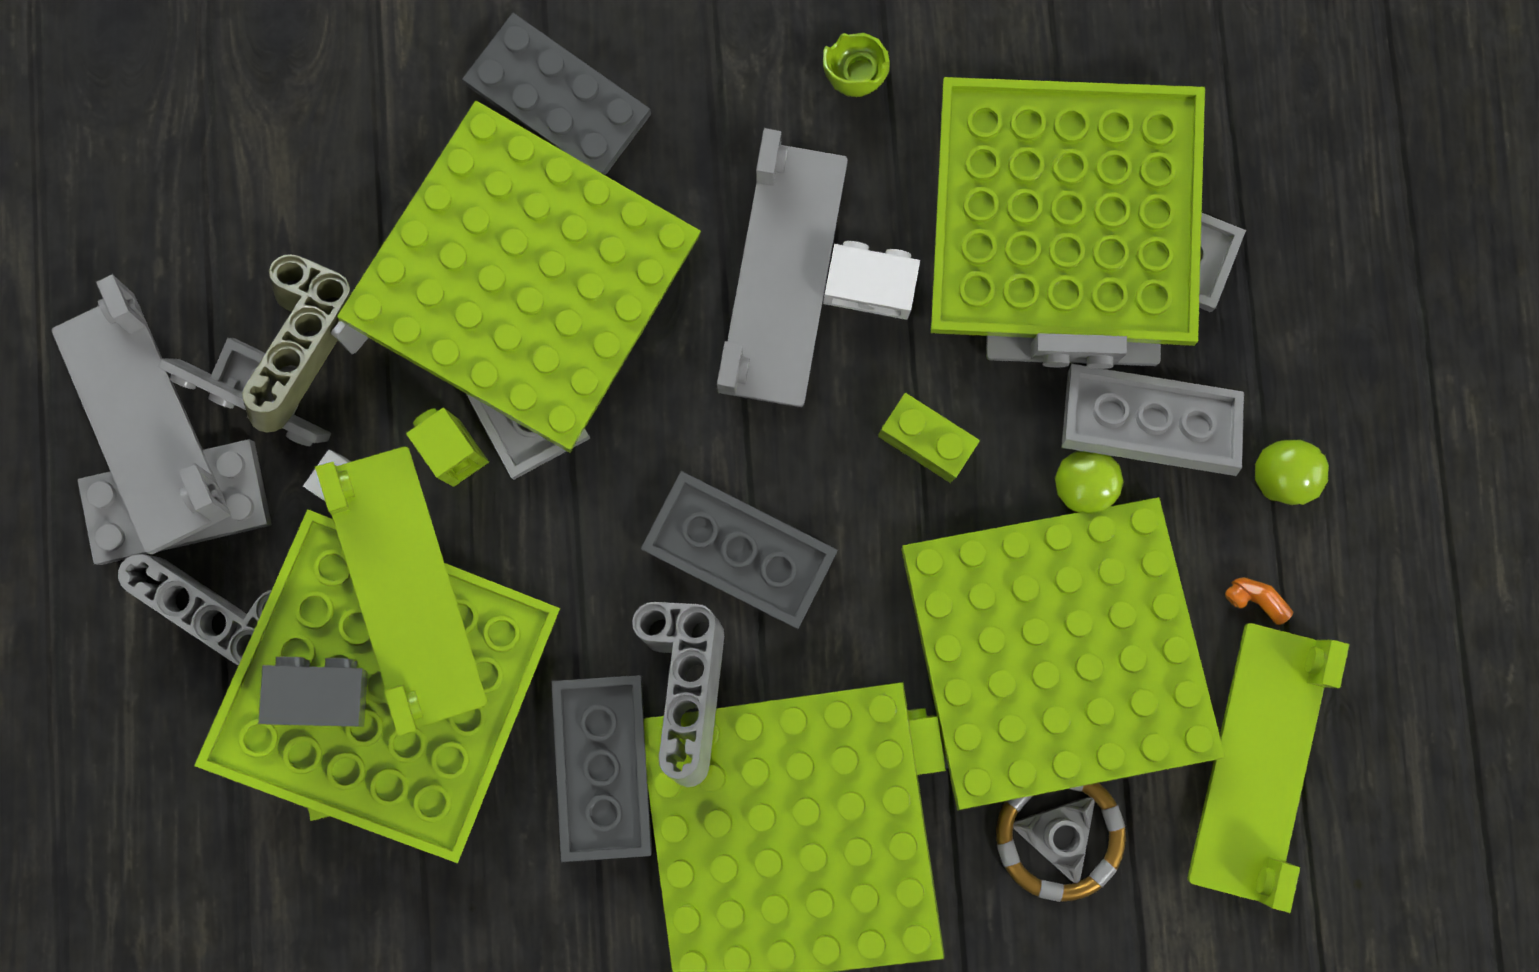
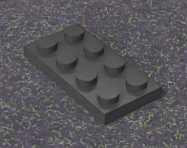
[462,13,651,175]
[641,471,838,629]
[552,675,652,862]

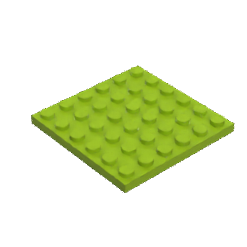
[931,77,1205,346]
[337,101,701,453]
[901,497,1225,810]
[194,509,560,863]
[644,682,944,972]

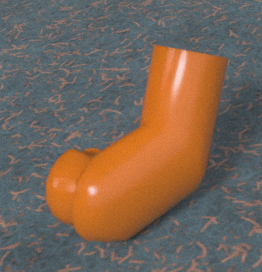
[1225,577,1293,625]

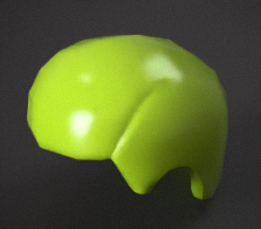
[823,33,890,97]
[1255,440,1329,505]
[1055,450,1124,514]

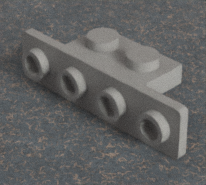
[986,333,1161,369]
[158,338,331,446]

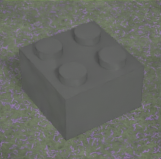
[258,657,368,727]

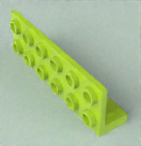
[315,447,487,737]
[1187,623,1350,913]

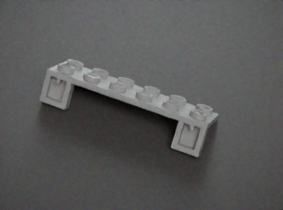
[717,128,848,407]
[52,274,231,554]

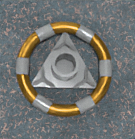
[996,783,1126,902]

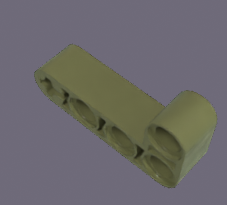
[242,254,351,432]

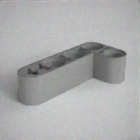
[118,554,272,665]
[632,602,724,787]

